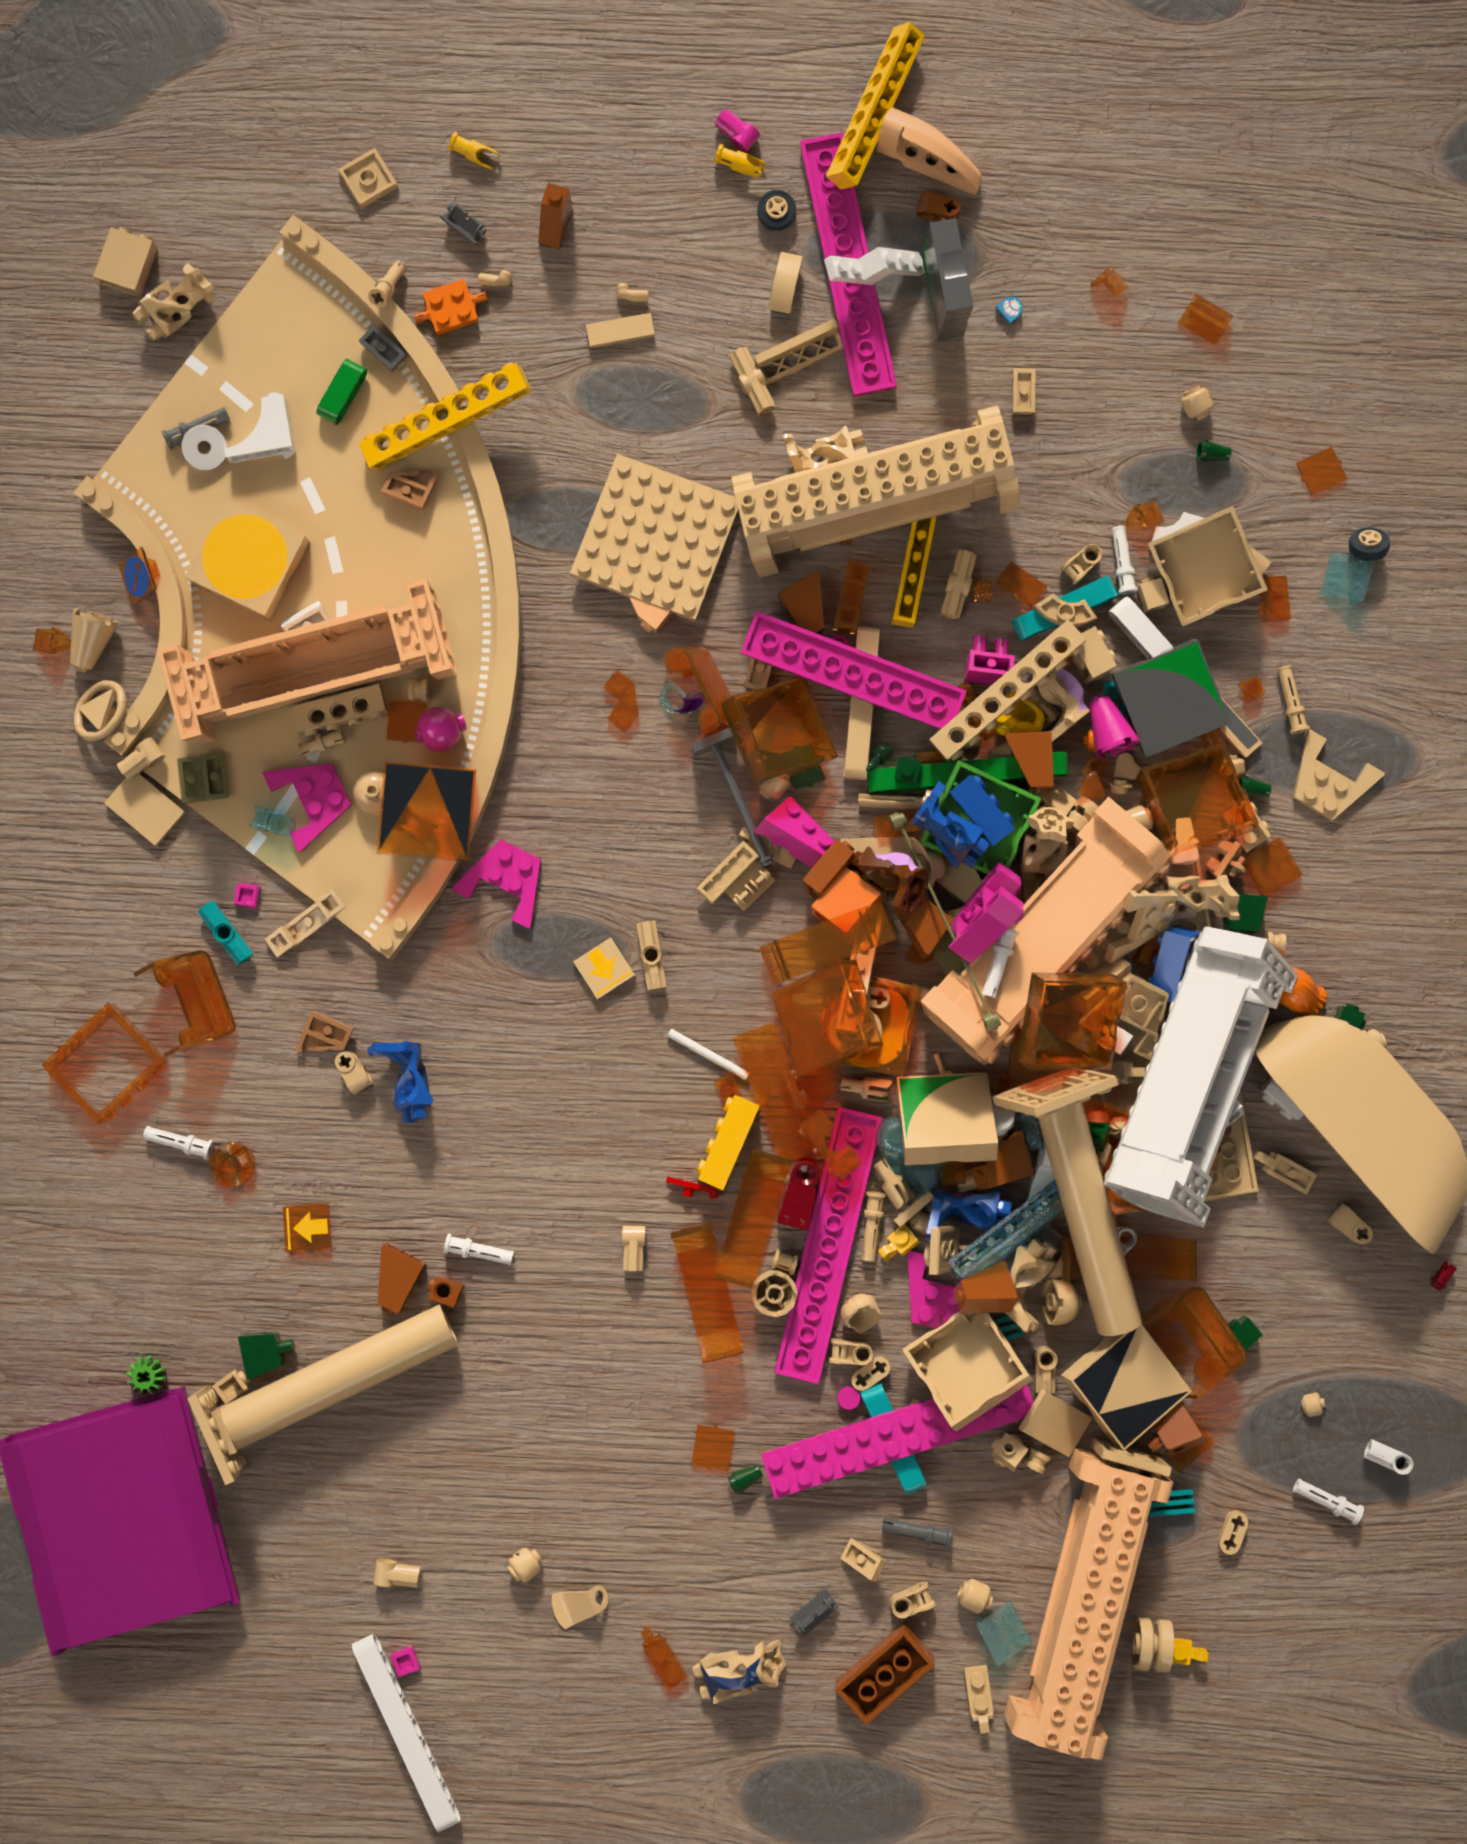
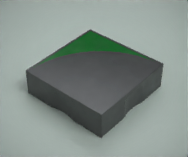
[922,218,973,340]
[1110,638,1231,758]

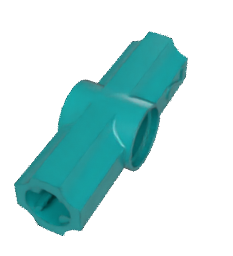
[197,900,254,966]

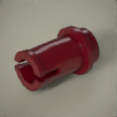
[1430,1261,1457,1292]

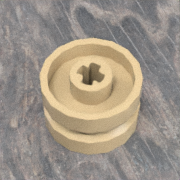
[1132,1617,1174,1673]

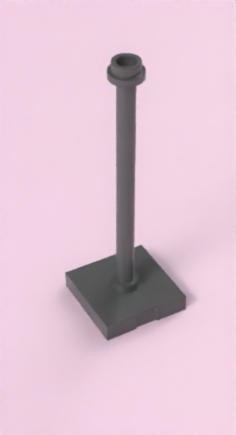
[691,727,774,868]

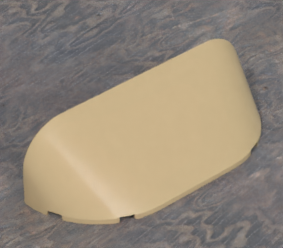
[1255,1015,1467,1254]

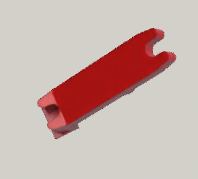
[666,1176,719,1199]

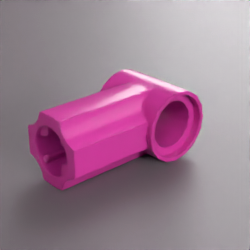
[715,109,760,153]

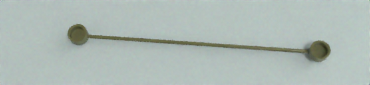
[889,812,1001,1033]

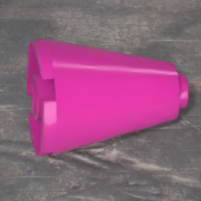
[1089,694,1140,759]

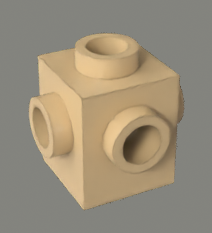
[991,1433,1028,1472]

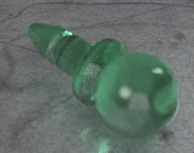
[866,744,892,772]

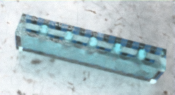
[948,1180,1064,1282]

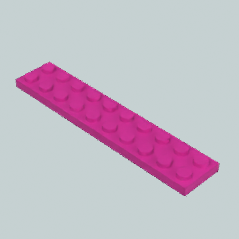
[740,611,967,730]

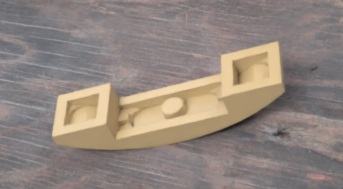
[265,888,346,957]

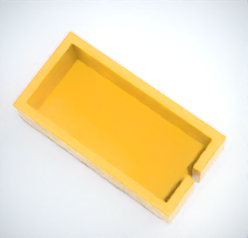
[696,1094,760,1190]

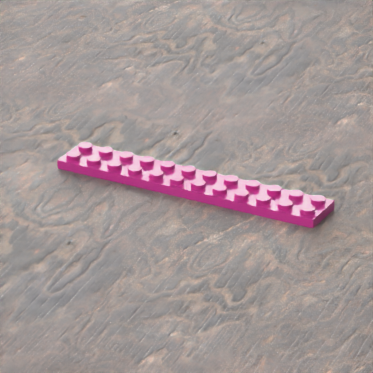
[800,132,897,397]
[774,1107,882,1384]
[761,1384,1034,1499]

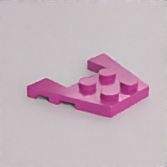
[262,764,352,852]
[451,839,541,929]
[907,1250,982,1329]

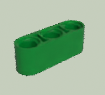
[316,358,368,425]

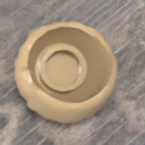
[840,1293,882,1333]

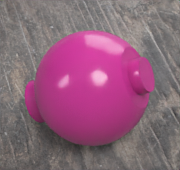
[414,707,467,752]

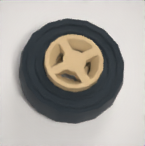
[757,190,796,231]
[1348,527,1390,561]

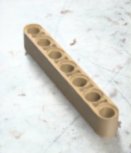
[844,626,880,780]

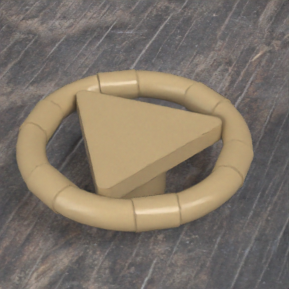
[73,680,126,741]

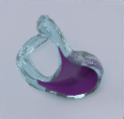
[659,679,705,714]

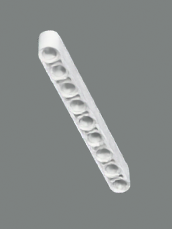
[352,1634,461,1832]

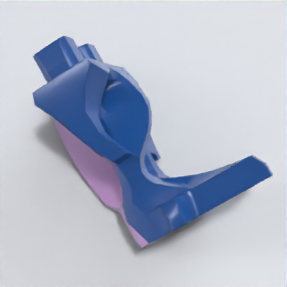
[926,1190,1012,1242]

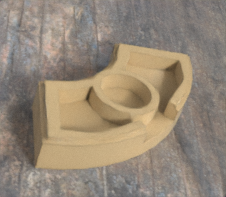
[1034,593,1097,627]

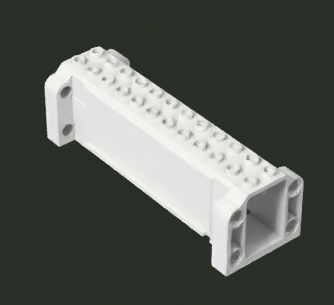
[1103,927,1298,1228]

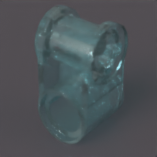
[249,805,296,836]

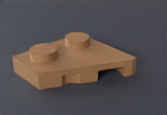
[381,470,440,511]
[295,1010,354,1052]

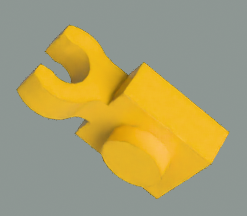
[878,1224,920,1262]
[1172,1638,1209,1665]

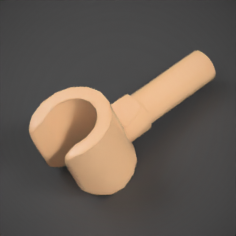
[934,1053,952,1075]

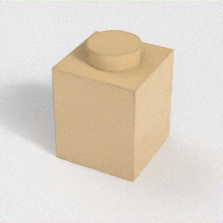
[1137,577,1170,614]

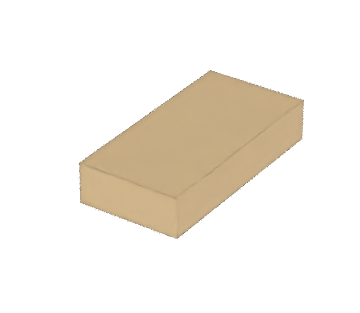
[893,1189,934,1227]

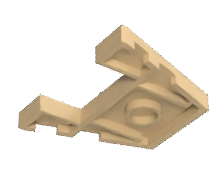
[1293,730,1385,821]
[1104,890,1178,964]
[1078,973,1169,1061]

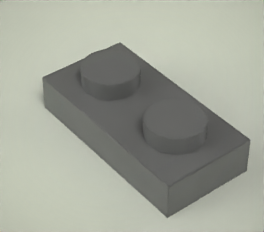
[359,325,407,373]

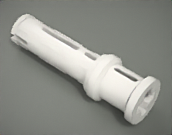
[1111,526,1138,595]
[982,929,1019,998]
[143,1126,214,1160]
[443,1233,514,1266]
[1293,1478,1364,1525]

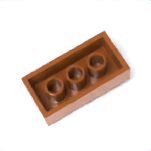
[835,1621,935,1725]

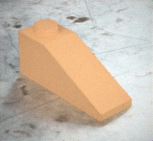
[617,568,672,634]

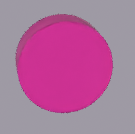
[837,1386,860,1410]

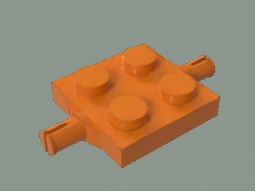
[414,279,488,336]

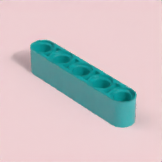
[1011,576,1119,642]
[860,1383,927,1495]

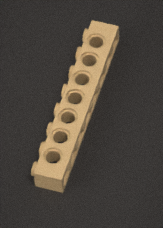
[929,619,1086,762]

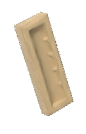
[696,841,759,905]

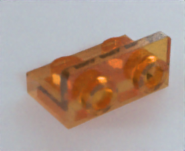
[1257,575,1291,623]
[873,810,922,838]

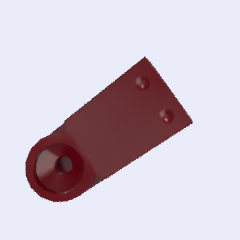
[777,1156,820,1231]

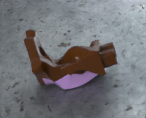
[851,847,929,923]

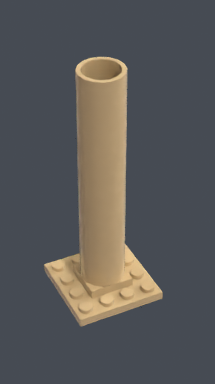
[992,1066,1142,1336]
[187,1304,459,1485]

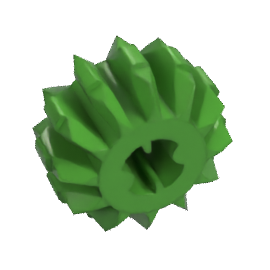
[126,1356,166,1396]

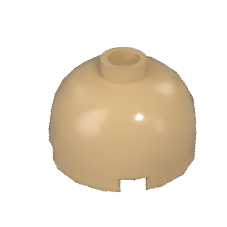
[353,771,386,816]
[751,1270,797,1317]
[1041,1279,1082,1325]

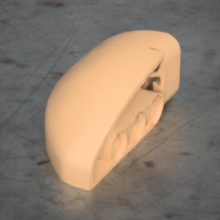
[877,107,982,195]

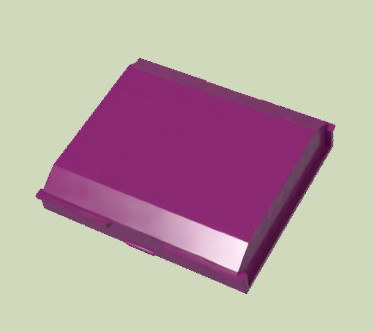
[0,1386,241,1657]

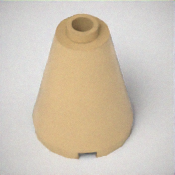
[70,608,118,673]

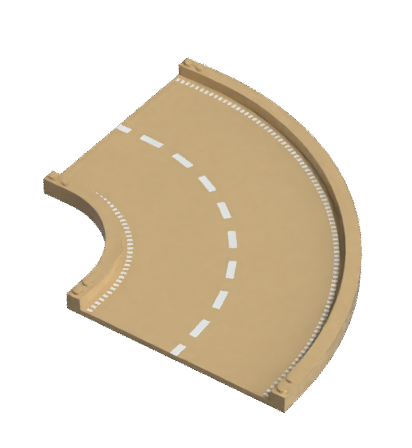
[74,215,521,960]

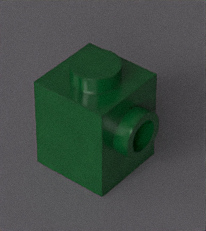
[1334,1003,1366,1030]
[1223,1315,1263,1353]

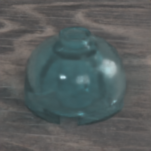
[875,1115,904,1160]
[900,1156,942,1198]

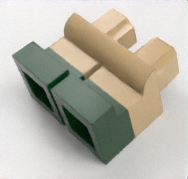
[1088,1122,1111,1173]

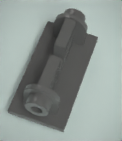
[440,202,487,245]
[790,1588,839,1636]

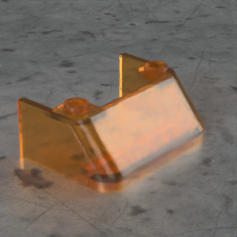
[134,950,236,1058]
[1141,1287,1247,1399]

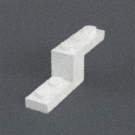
[824,247,925,285]

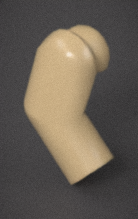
[478,270,512,287]

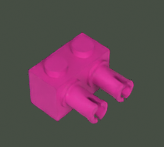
[964,635,1015,685]

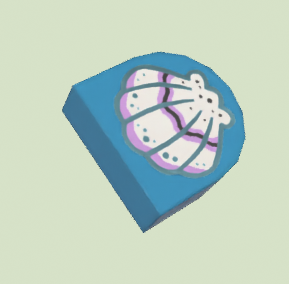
[995,297,1023,325]

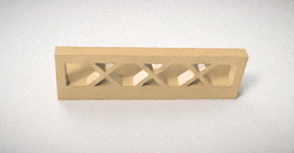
[754,319,843,386]

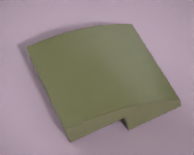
[177,753,229,804]

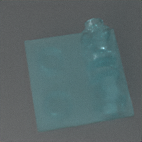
[1320,552,1375,604]
[1014,1111,1044,1150]
[976,1601,1032,1667]

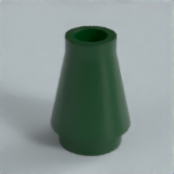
[1196,440,1232,462]
[1236,776,1271,798]
[727,1464,763,1494]

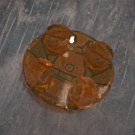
[210,1142,255,1187]

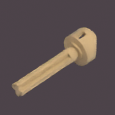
[858,788,940,809]

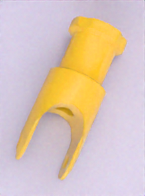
[448,132,500,170]
[714,144,766,178]

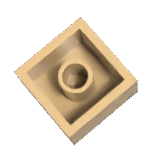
[1065,626,1117,686]

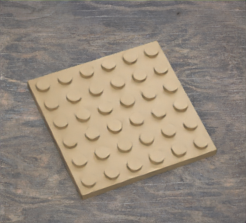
[570,454,738,622]

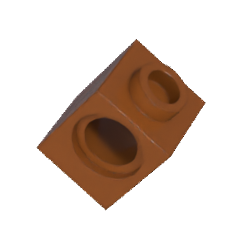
[427,1275,464,1308]

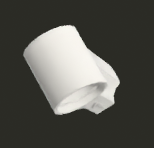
[1364,1439,1413,1475]

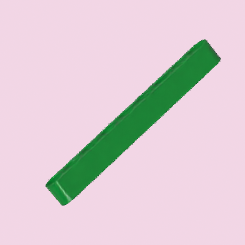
[867,752,1069,793]

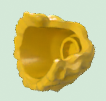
[993,690,1045,736]

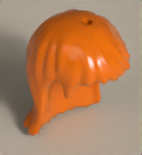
[1279,967,1328,1017]

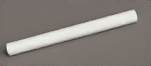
[667,1029,749,1080]

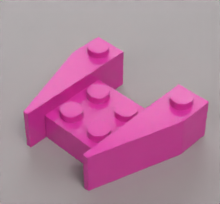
[949,862,1024,964]

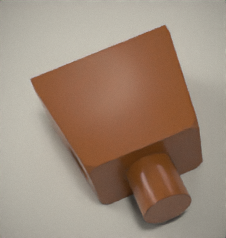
[1146,1402,1206,1456]

